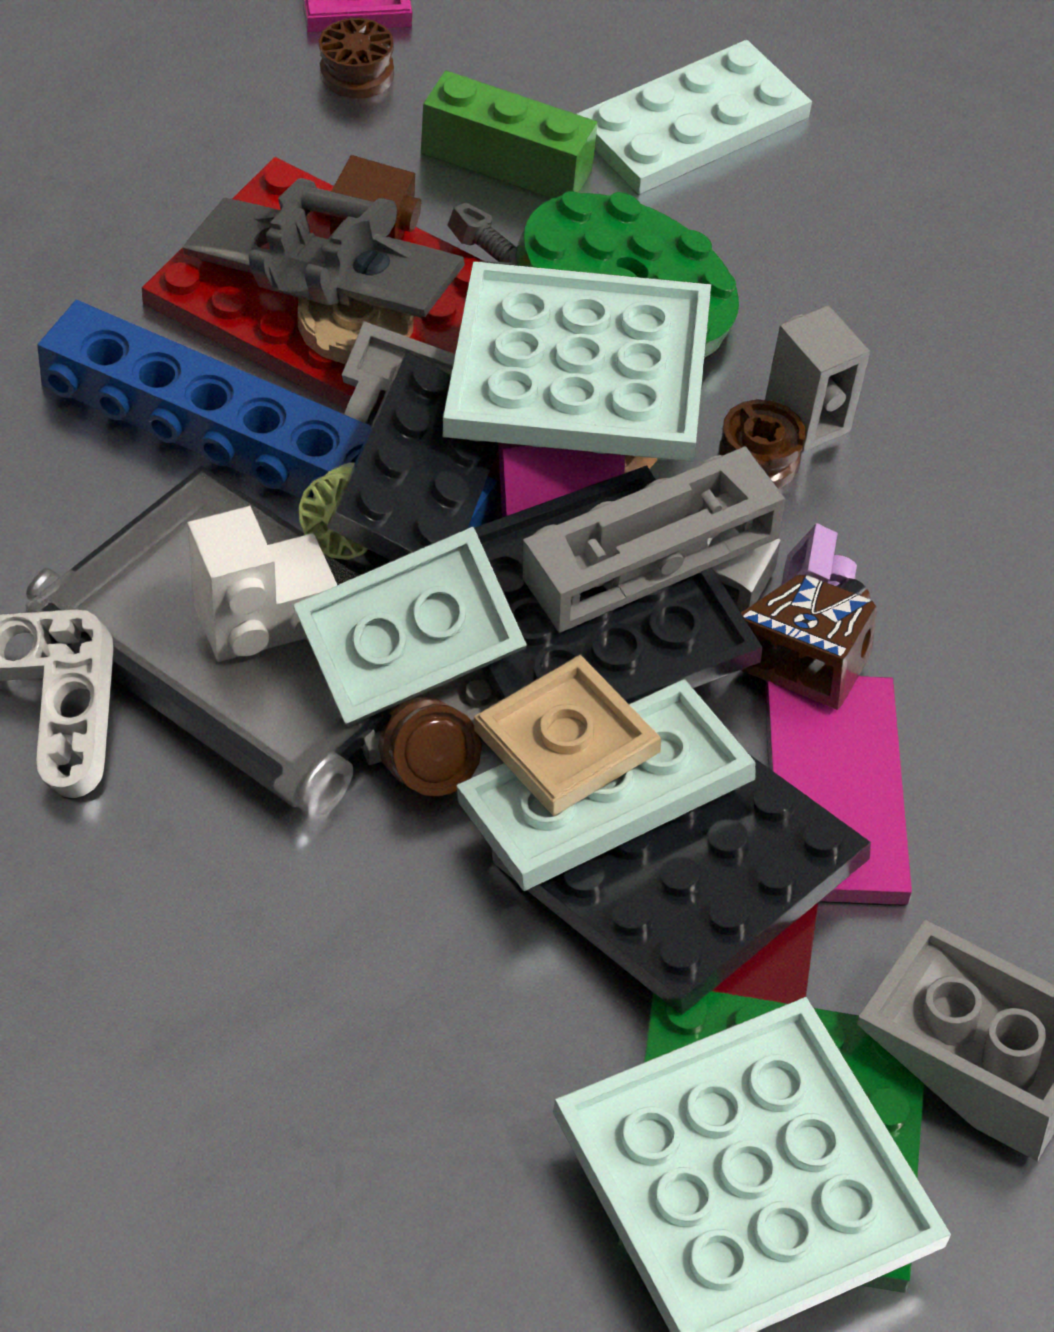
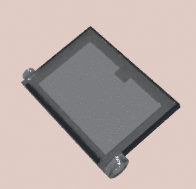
[25,465,408,818]

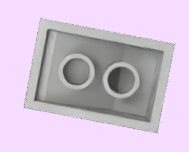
[857,919,1054,1161]

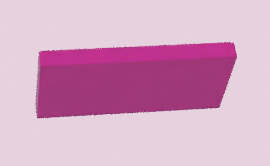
[765,676,912,905]

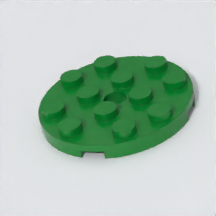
[516,191,739,358]

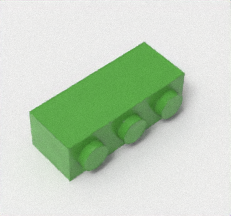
[421,70,598,198]

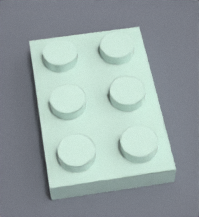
[293,527,527,727]

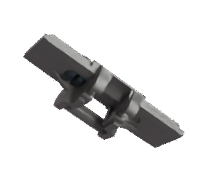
[182,178,465,318]

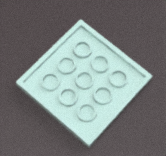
[443,262,711,462]
[553,997,951,1332]

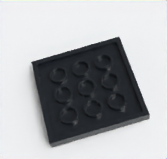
[474,465,762,704]
[492,753,871,1015]

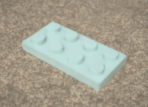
[577,40,812,195]
[456,679,755,891]

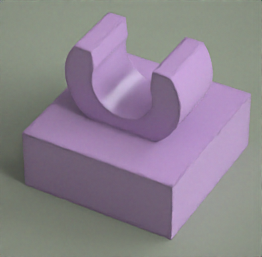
[782,523,857,586]

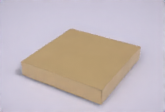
[474,655,661,817]

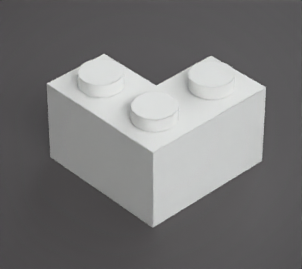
[187,506,337,662]

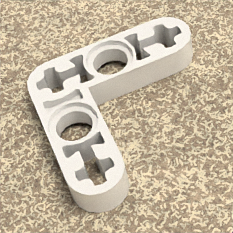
[0,609,113,798]

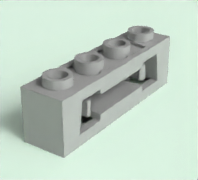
[523,446,785,633]

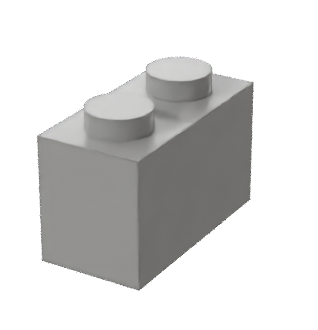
[765,305,870,452]

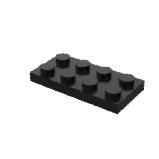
[327,352,498,561]

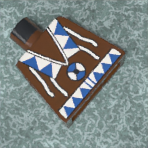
[741,575,877,710]

